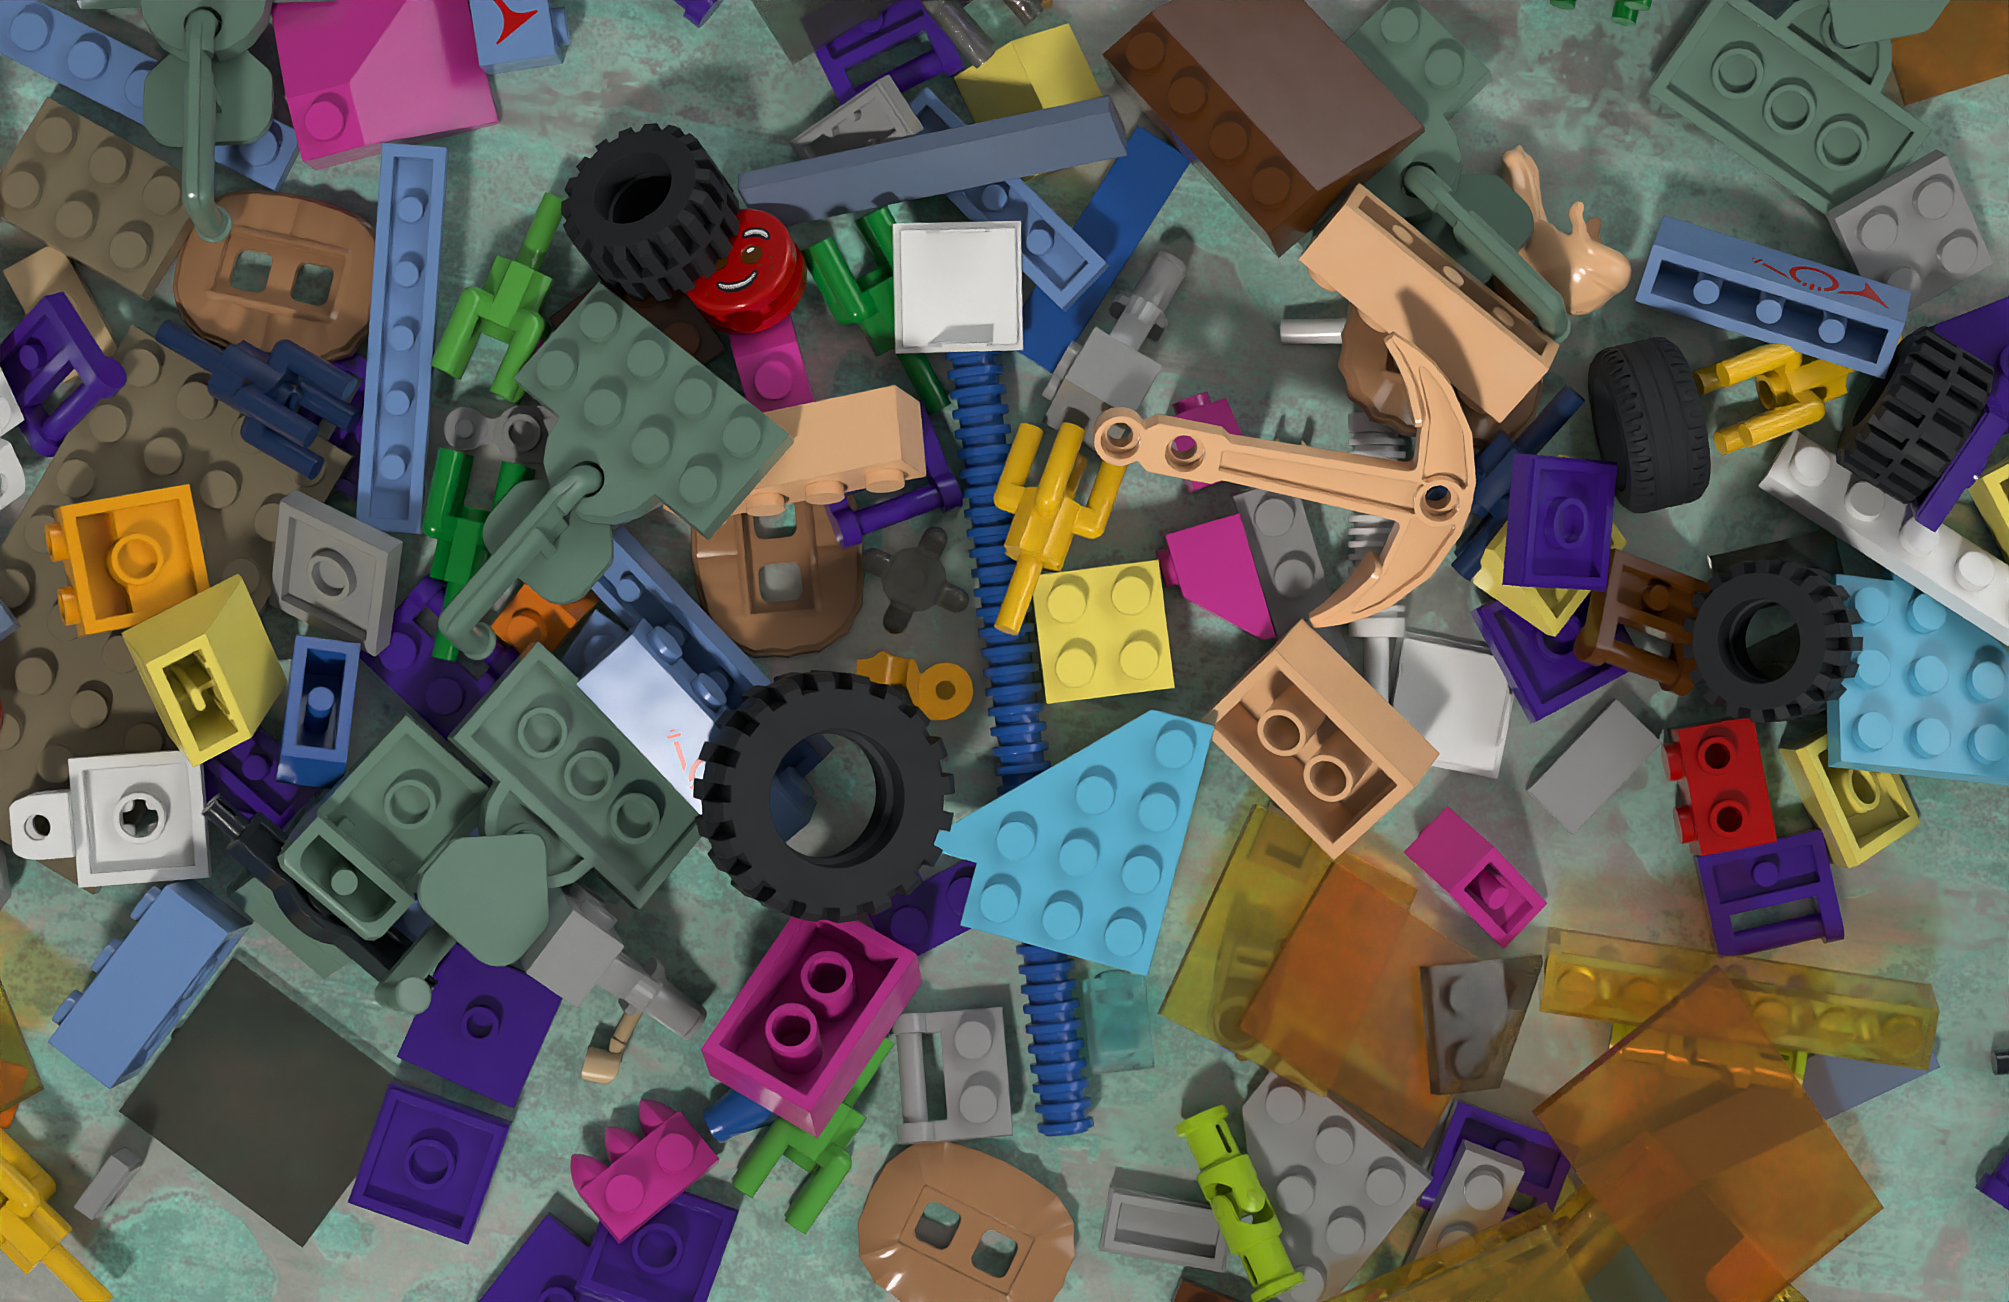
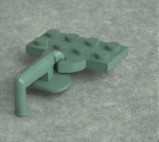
[76,0,337,243]
[1295,0,1571,344]
[1645,0,1950,216]
[438,282,794,660]
[374,641,702,1015]

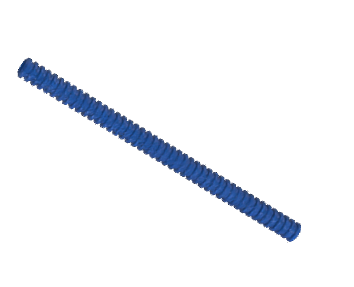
[945,351,1094,1136]

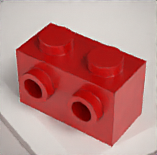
[1661,716,1778,856]

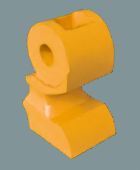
[856,650,974,720]

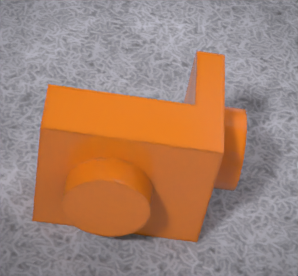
[491,584,600,654]

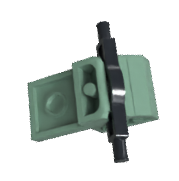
[201,710,490,992]

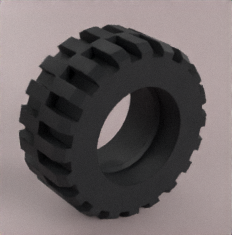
[693,670,955,923]

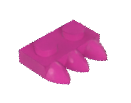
[570,1099,720,1244]

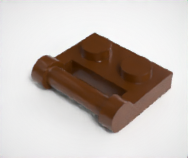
[1573,548,1712,696]

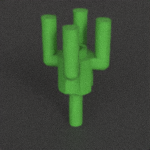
[430,192,564,405]
[731,1037,895,1235]

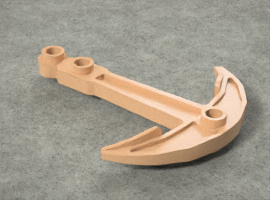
[1093,331,1476,628]

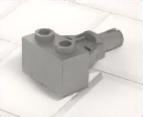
[1042,251,1188,454]
[519,881,707,1041]

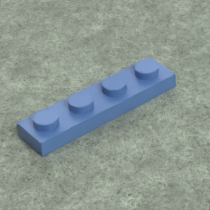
[909,87,1110,312]

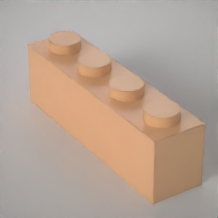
[1298,183,1560,423]
[663,385,926,526]

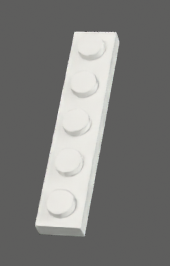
[1758,430,2009,646]

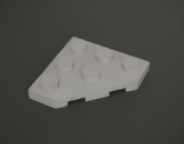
[1242,1055,1434,1302]

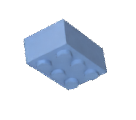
[48,879,253,1089]

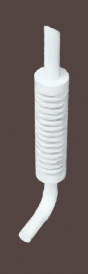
[1280,317,1406,703]

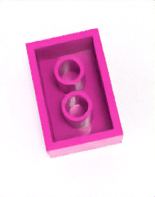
[701,916,922,1139]

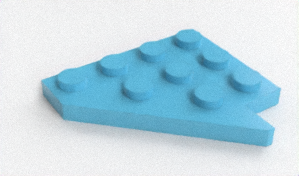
[1827,565,2009,786]
[934,709,1215,976]

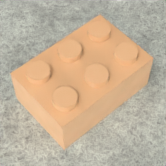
[1200,618,1440,860]

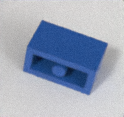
[276,635,361,789]

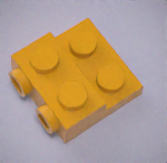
[44,484,210,637]

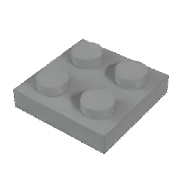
[1825,149,1994,312]
[269,490,403,656]

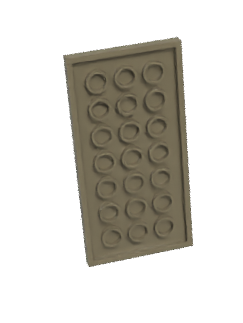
[0,324,356,894]

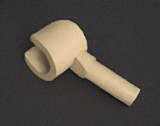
[581,1012,643,1084]

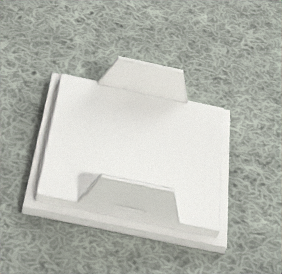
[892,221,1023,353]
[1389,631,1514,779]

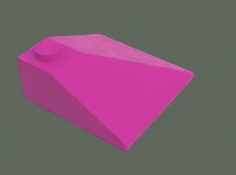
[271,0,500,171]

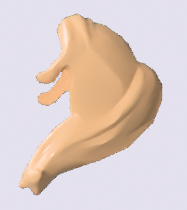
[1492,145,1632,320]

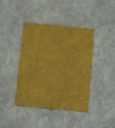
[1157,804,1418,1098]

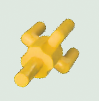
[1692,336,1903,455]
[993,422,1128,635]
[0,1128,114,1302]

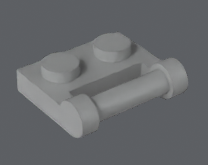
[889,1007,1013,1145]

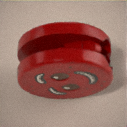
[686,208,807,335]

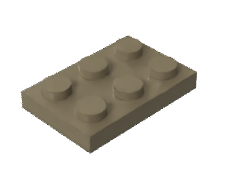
[0,97,215,302]

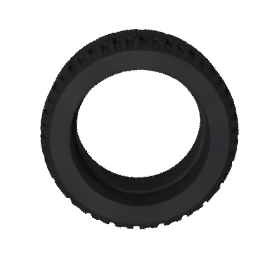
[1588,337,1711,514]

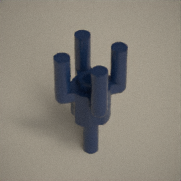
[156,319,362,480]
[1425,384,1585,581]

